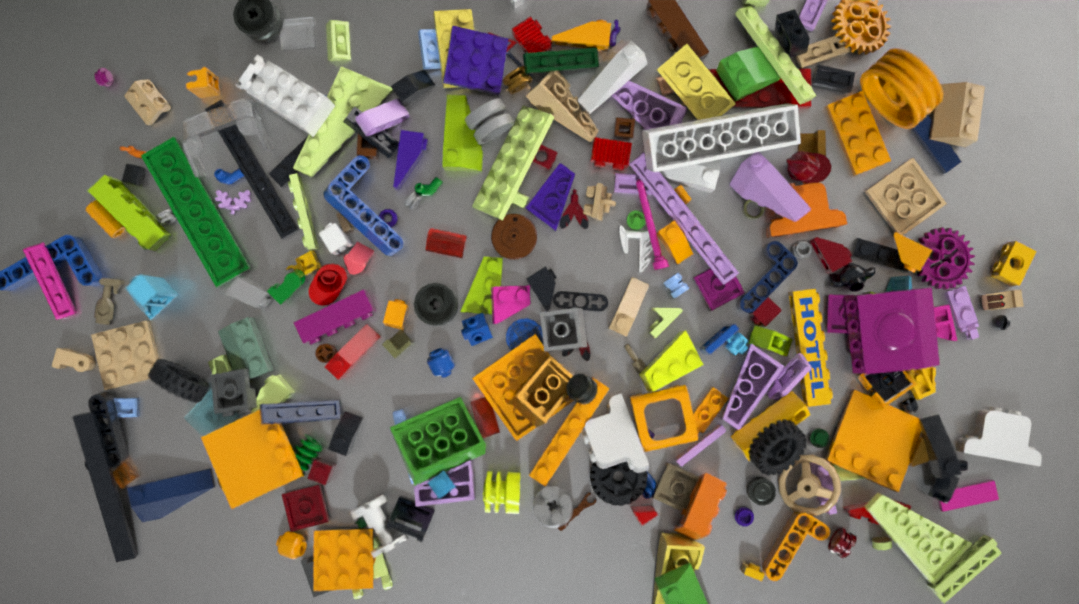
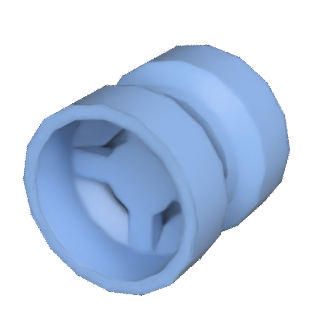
[663,272,689,298]

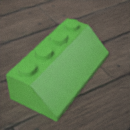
[654,562,708,604]

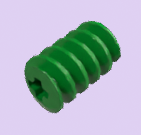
[294,434,323,477]

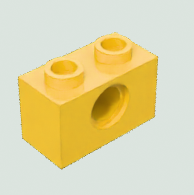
[991,241,1037,287]

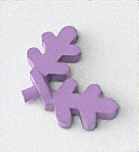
[215,190,251,215]

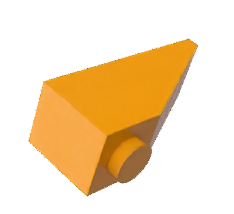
[552,19,611,51]

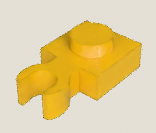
[286,250,321,276]

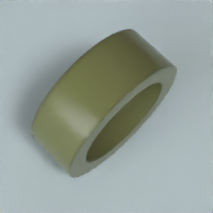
[742,199,765,220]

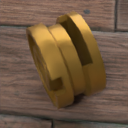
[502,66,533,94]

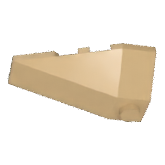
[526,71,599,142]

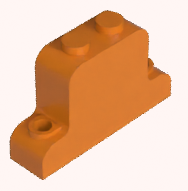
[766,182,847,238]

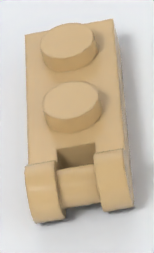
[795,36,850,69]

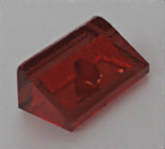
[425,228,467,258]
[470,397,500,438]

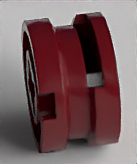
[828,527,857,559]

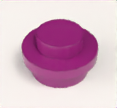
[94,67,113,87]

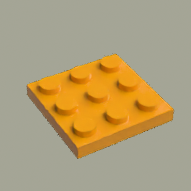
[313,528,373,591]

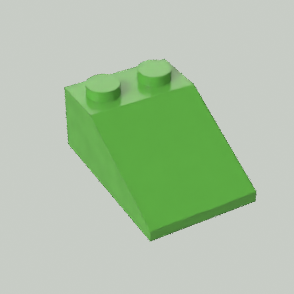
[716,46,781,102]

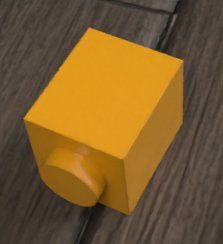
[383,299,409,330]

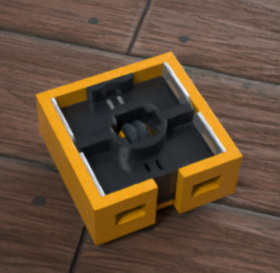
[858,370,917,409]

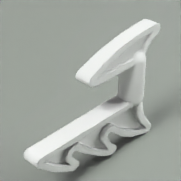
[619,225,656,272]

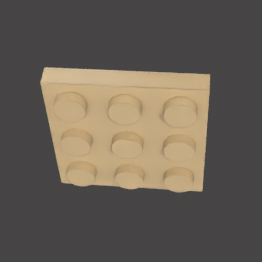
[865,158,947,235]
[91,320,159,390]

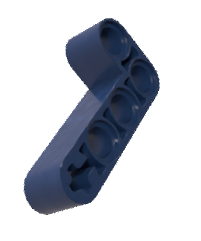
[736,241,798,313]

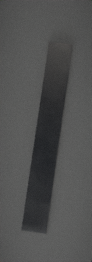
[205,100,299,240]
[72,411,137,562]

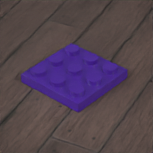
[443,26,508,95]

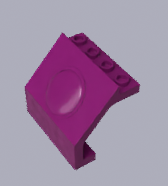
[845,287,940,374]

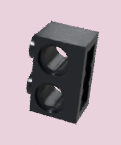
[774,9,810,58]

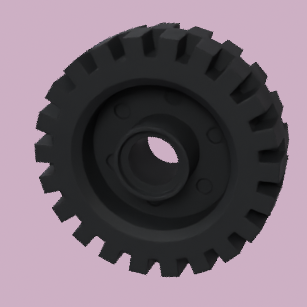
[148,359,210,403]
[749,419,807,476]
[590,462,647,506]

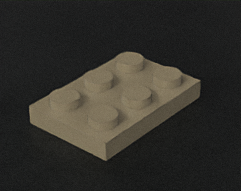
[652,462,699,511]

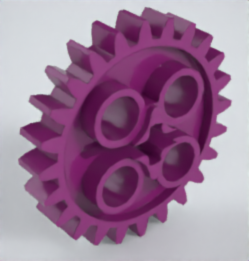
[916,227,975,290]

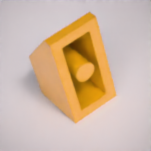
[657,220,693,265]
[894,232,932,273]

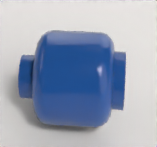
[427,348,455,378]

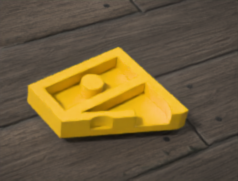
[905,367,936,400]

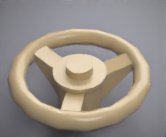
[778,455,841,516]

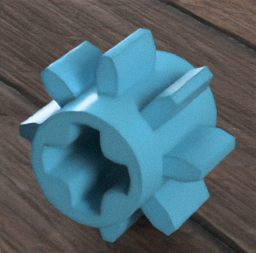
[725,332,748,356]

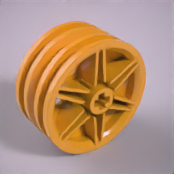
[860,48,943,129]

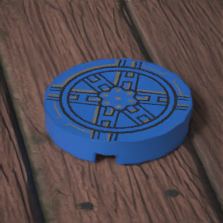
[506,319,543,350]

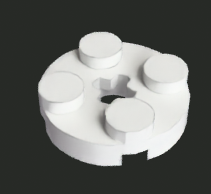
[235,54,266,91]

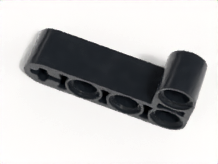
[85,391,128,470]

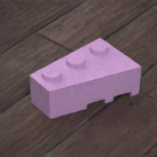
[414,460,476,506]

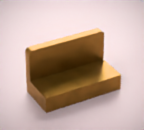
[798,130,826,156]

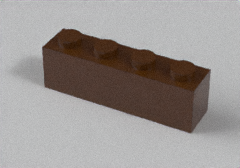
[646,0,709,60]

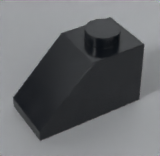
[391,69,436,107]
[526,266,557,312]
[328,411,363,456]

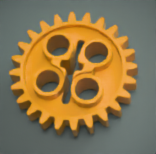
[831,0,891,55]

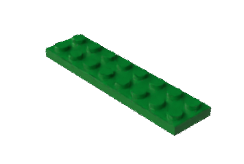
[141,137,252,288]

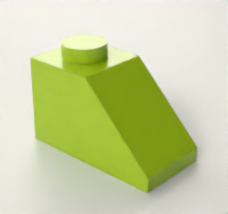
[749,326,793,357]

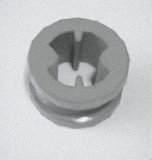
[404,191,422,210]
[156,209,177,226]

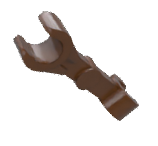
[558,492,597,531]

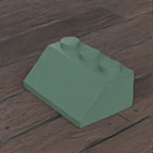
[218,317,275,380]

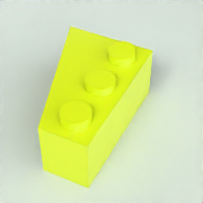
[639,330,704,392]

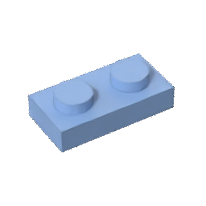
[418,29,441,69]

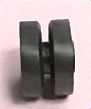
[233,0,284,43]
[414,283,459,326]

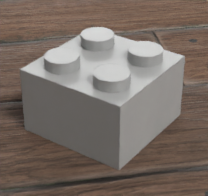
[540,308,587,352]

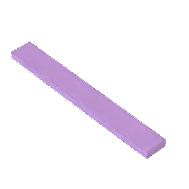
[629,152,739,285]

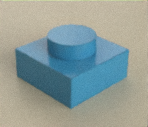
[428,471,456,499]

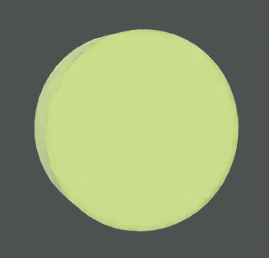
[872,537,892,550]

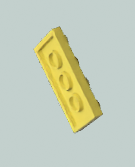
[433,9,474,88]
[657,44,736,120]

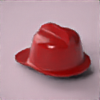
[308,263,347,306]

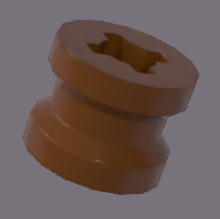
[315,344,337,363]

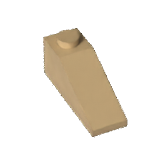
[608,277,649,337]

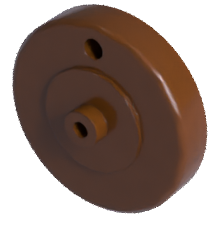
[491,214,537,260]

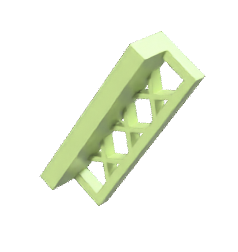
[927,535,1002,604]

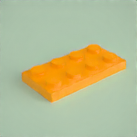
[825,91,891,176]

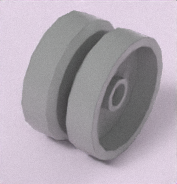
[465,98,515,145]

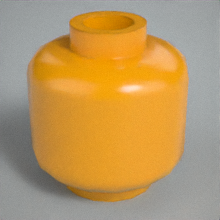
[276,531,307,559]

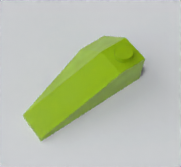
[442,95,483,172]

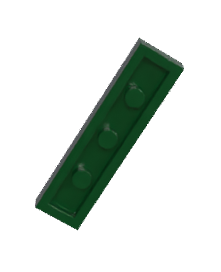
[523,48,599,74]

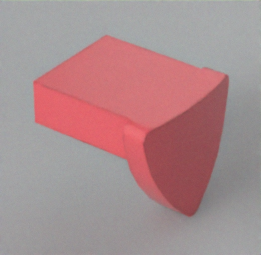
[344,241,374,275]

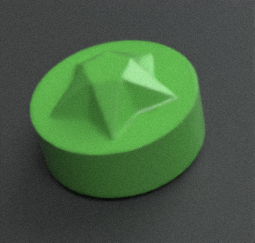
[626,211,646,230]

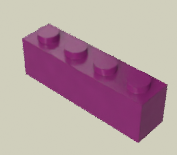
[293,289,376,345]

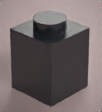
[928,476,960,504]

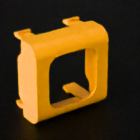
[629,385,698,452]

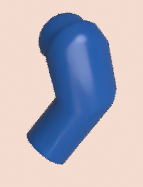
[214,168,244,185]
[642,471,656,499]

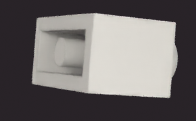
[319,223,354,256]

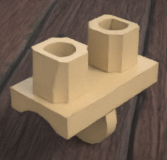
[583,183,616,221]

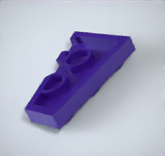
[526,163,575,232]

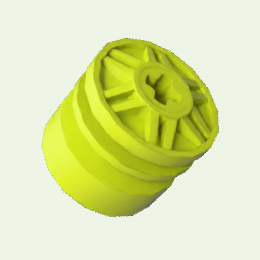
[483,471,520,514]

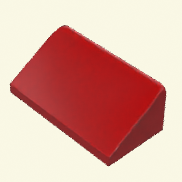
[631,505,658,525]

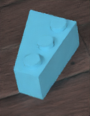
[126,275,179,320]

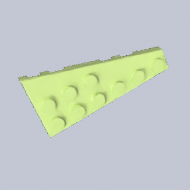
[293,66,394,177]
[865,493,972,585]

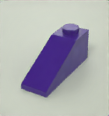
[393,130,428,190]

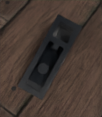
[919,414,962,479]

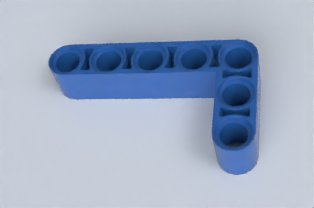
[323,155,403,256]
[0,235,103,291]

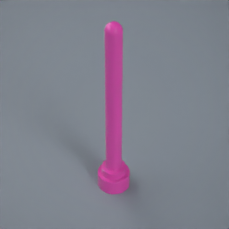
[636,179,669,270]

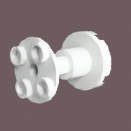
[350,493,408,558]

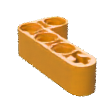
[762,512,830,581]

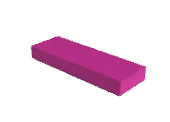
[938,480,999,512]

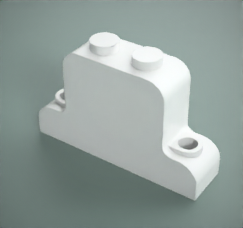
[582,394,649,473]
[956,406,1042,466]

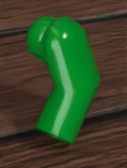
[414,177,443,196]

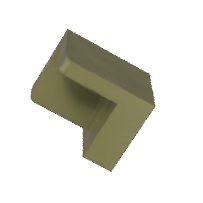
[382,330,414,359]

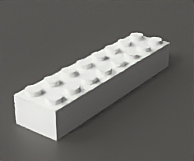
[642,103,801,172]

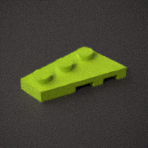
[460,256,503,315]

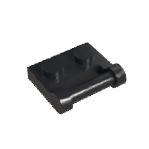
[386,497,435,542]

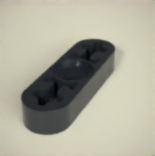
[553,291,608,312]

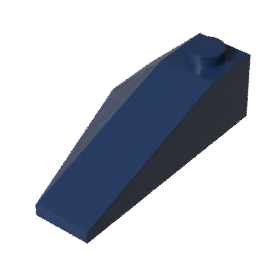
[127,468,215,523]

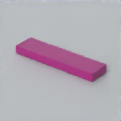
[23,242,77,320]

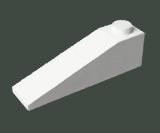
[577,39,647,114]
[660,159,721,193]

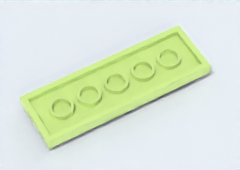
[472,105,554,220]

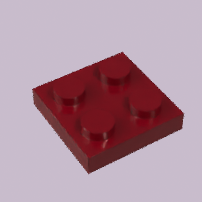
[281,484,330,532]

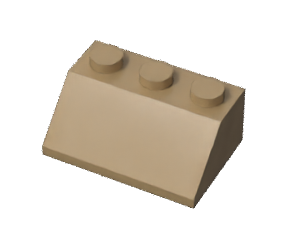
[929,82,985,147]

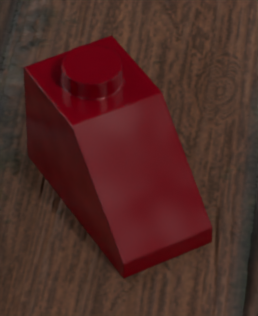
[808,237,852,274]

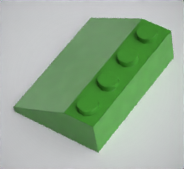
[390,397,486,486]

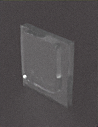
[280,17,316,51]

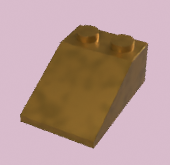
[508,355,573,428]

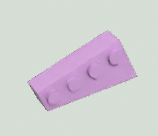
[721,344,784,430]

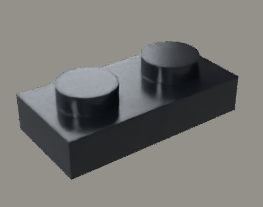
[812,65,856,93]

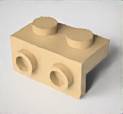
[124,79,171,126]

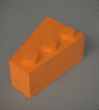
[673,473,727,540]

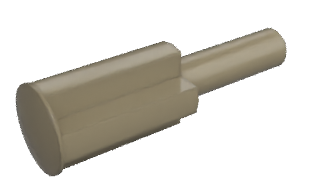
[624,344,647,374]

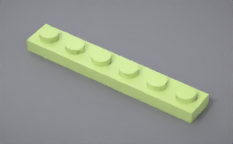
[735,5,816,104]

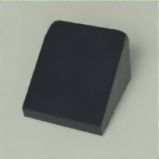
[121,163,146,187]

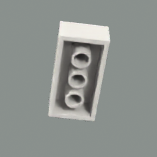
[246,60,335,137]

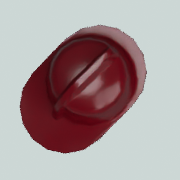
[786,151,832,183]

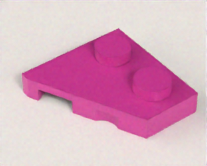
[491,285,531,324]
[934,304,958,341]

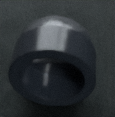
[992,315,1011,330]
[901,398,919,414]

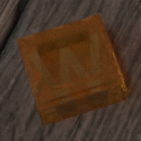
[113,461,139,489]

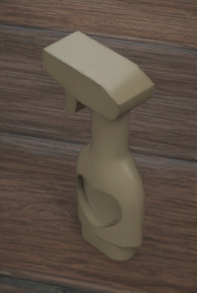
[94,278,125,325]

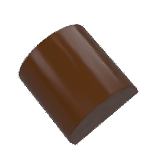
[614,117,635,138]

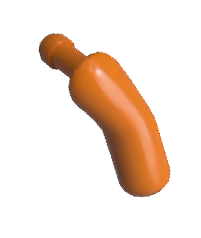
[119,146,146,158]

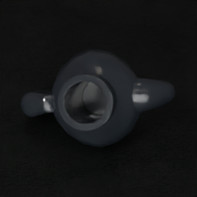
[828,263,875,292]

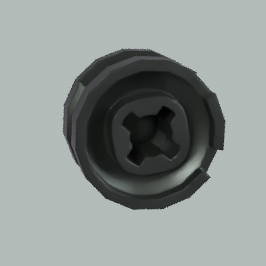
[566,373,598,405]
[746,477,776,506]

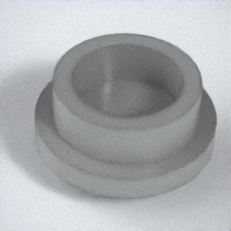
[792,240,812,259]

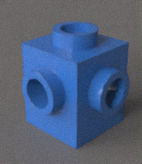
[461,313,493,346]

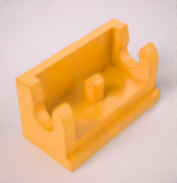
[186,67,220,98]

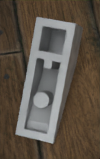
[226,277,271,309]

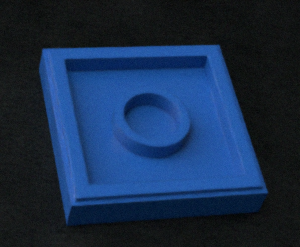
[699,324,739,355]

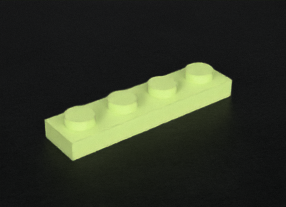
[288,173,319,251]

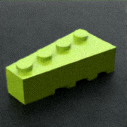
[87,175,172,251]

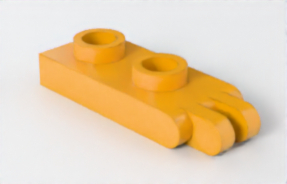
[693,387,729,434]

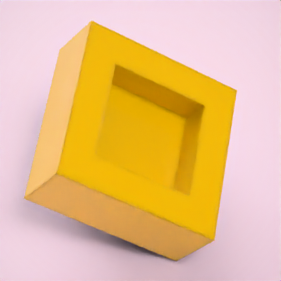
[740,562,765,581]

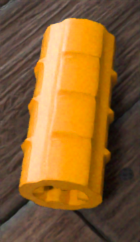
[85,200,125,238]

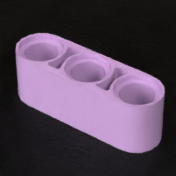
[355,99,410,136]

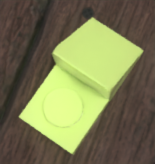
[649,308,683,338]

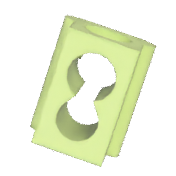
[512,191,529,208]

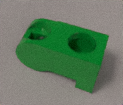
[267,269,306,305]

